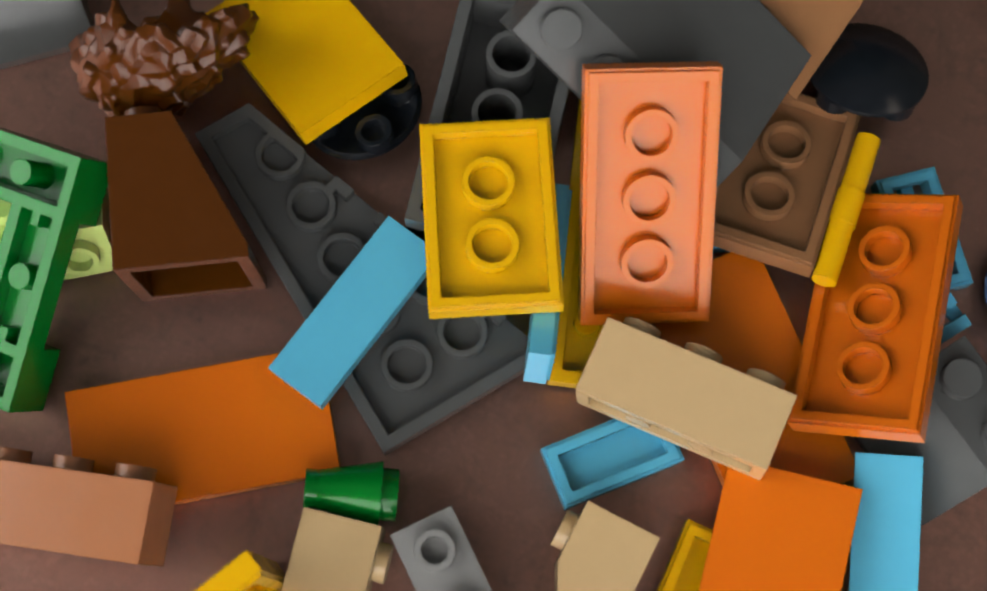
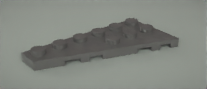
[195,103,528,456]

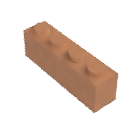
[0,446,178,567]

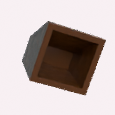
[104,106,267,301]

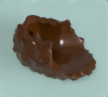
[68,0,259,117]

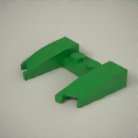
[0,127,108,413]

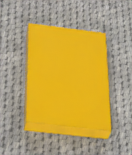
[206,0,408,145]
[419,117,564,319]

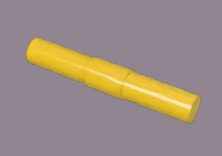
[811,132,881,287]

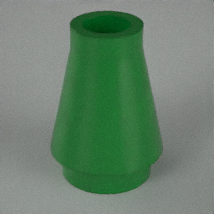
[303,461,399,525]

